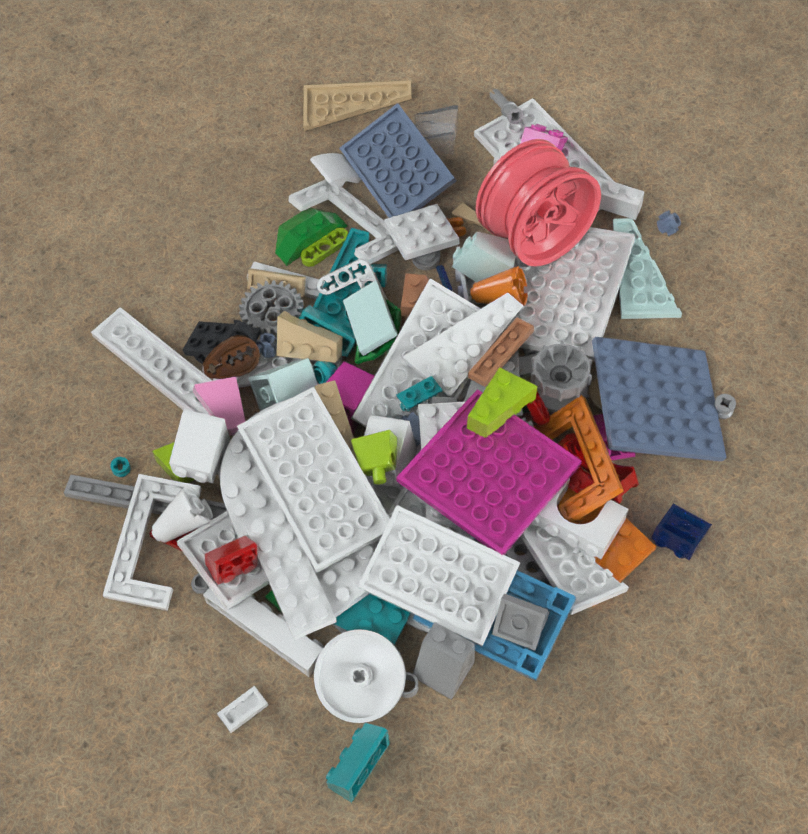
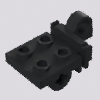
[182,320,262,365]

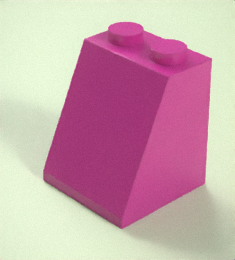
[326,361,375,435]

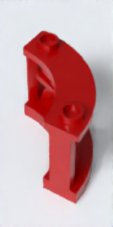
[557,433,639,504]

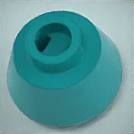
[313,361,338,384]

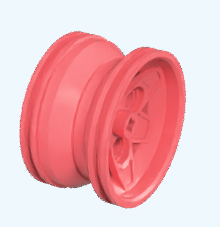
[476,139,601,266]

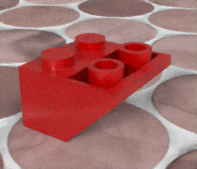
[205,536,257,585]

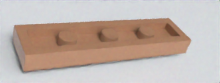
[468,317,534,387]

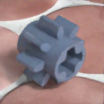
[657,210,681,236]
[256,333,277,358]

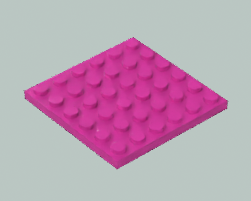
[396,389,582,555]

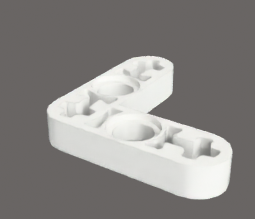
[317,259,388,300]

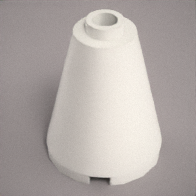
[152,486,213,543]

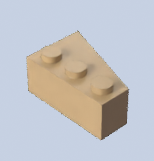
[276,311,343,363]

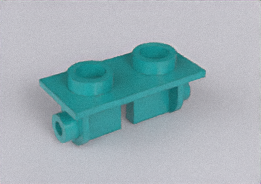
[396,376,443,411]

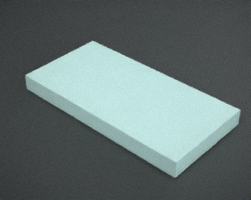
[343,280,398,356]

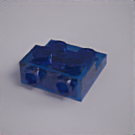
[651,503,712,560]

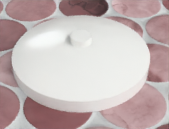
[314,630,406,723]

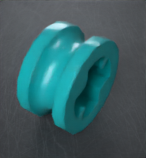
[110,457,131,477]

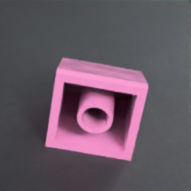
[193,377,245,436]

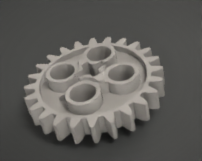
[239,280,304,337]

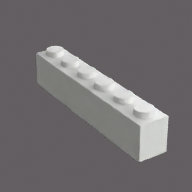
[203,588,324,677]

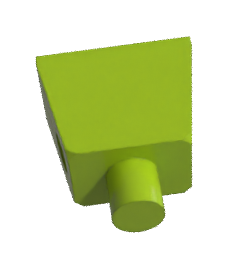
[351,429,397,485]

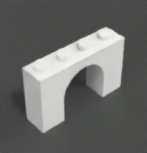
[531,479,628,559]

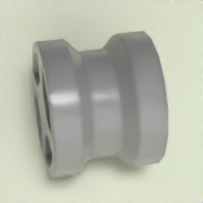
[715,394,736,419]

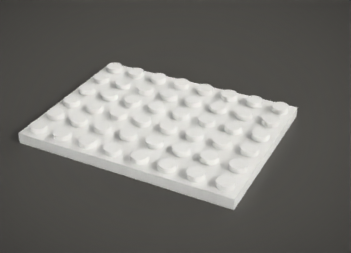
[514,227,635,362]

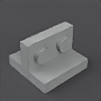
[492,594,550,650]

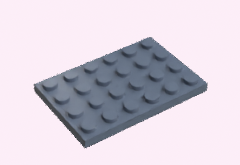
[339,103,456,218]

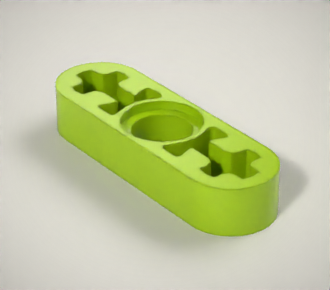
[301,228,348,267]

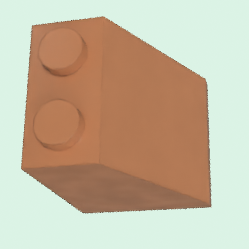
[401,274,429,327]

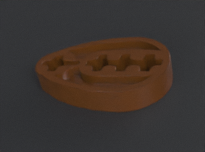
[202,335,260,379]

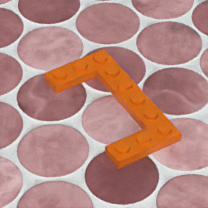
[534,395,624,523]

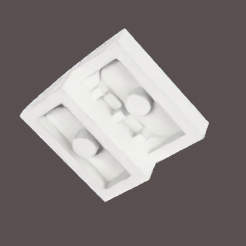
[310,153,361,187]

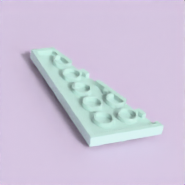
[612,218,682,319]

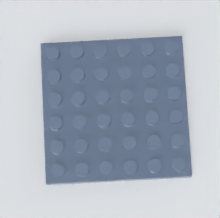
[592,336,727,461]

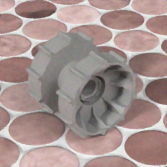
[530,341,592,415]

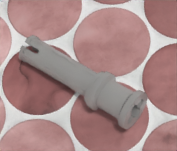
[490,89,523,124]

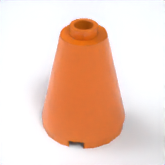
[470,267,528,306]

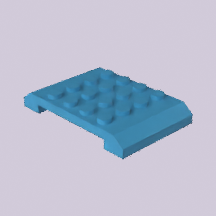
[413,570,576,680]

